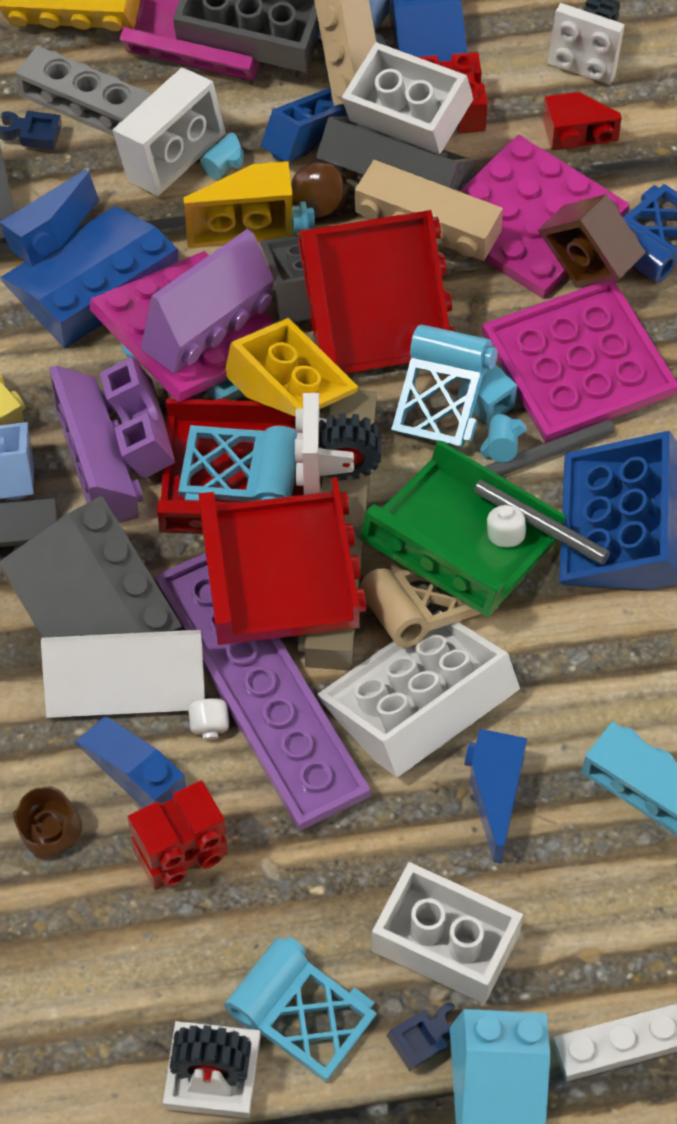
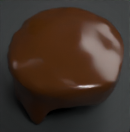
[291,163,349,219]
[13,786,82,859]

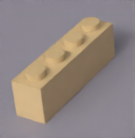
[314,0,376,106]
[355,160,503,261]

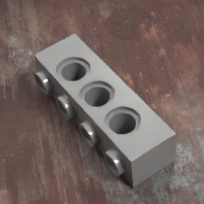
[16,45,152,136]

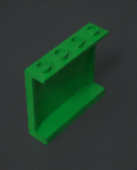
[359,440,567,617]

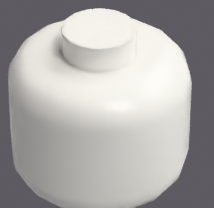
[487,505,526,548]
[189,699,229,740]

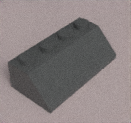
[316,116,475,191]

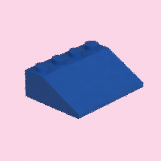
[1,206,179,349]
[559,430,677,590]

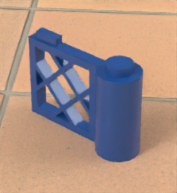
[623,184,677,284]

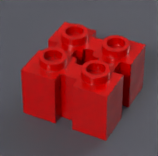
[418,52,488,134]
[127,780,228,890]

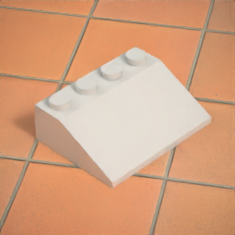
[317,610,520,777]

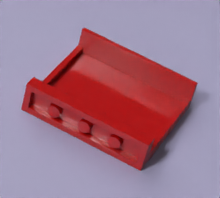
[297,210,456,373]
[157,398,304,534]
[198,477,366,645]

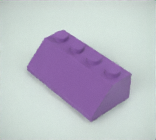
[141,229,274,373]
[49,366,143,523]

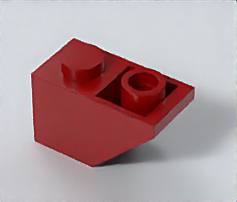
[542,91,622,150]

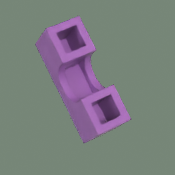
[100,356,175,479]

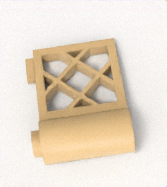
[359,568,498,648]

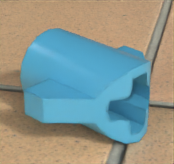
[200,133,245,180]
[480,414,526,463]

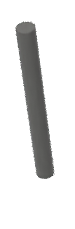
[484,419,614,476]
[474,480,610,565]

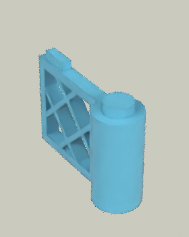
[391,324,497,448]
[178,425,299,502]
[224,937,377,1083]

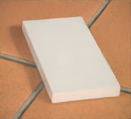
[41,630,205,718]

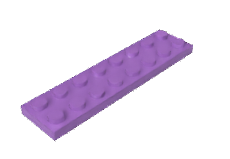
[154,553,371,832]

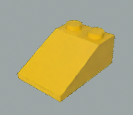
[184,161,293,248]
[225,318,358,417]

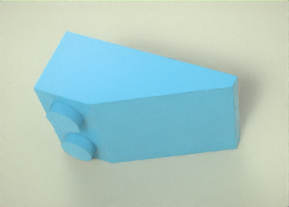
[450,1009,550,1124]

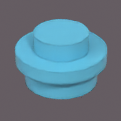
[293,201,315,234]

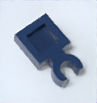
[0,111,62,150]
[386,1003,455,1072]

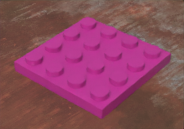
[459,134,630,299]
[89,251,276,402]
[482,280,677,443]

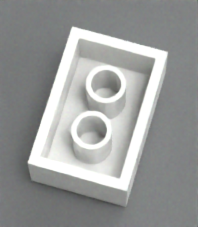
[341,42,473,155]
[113,67,226,196]
[371,862,523,1004]

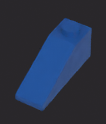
[261,88,348,162]
[0,169,99,266]
[76,716,186,808]
[464,729,527,864]

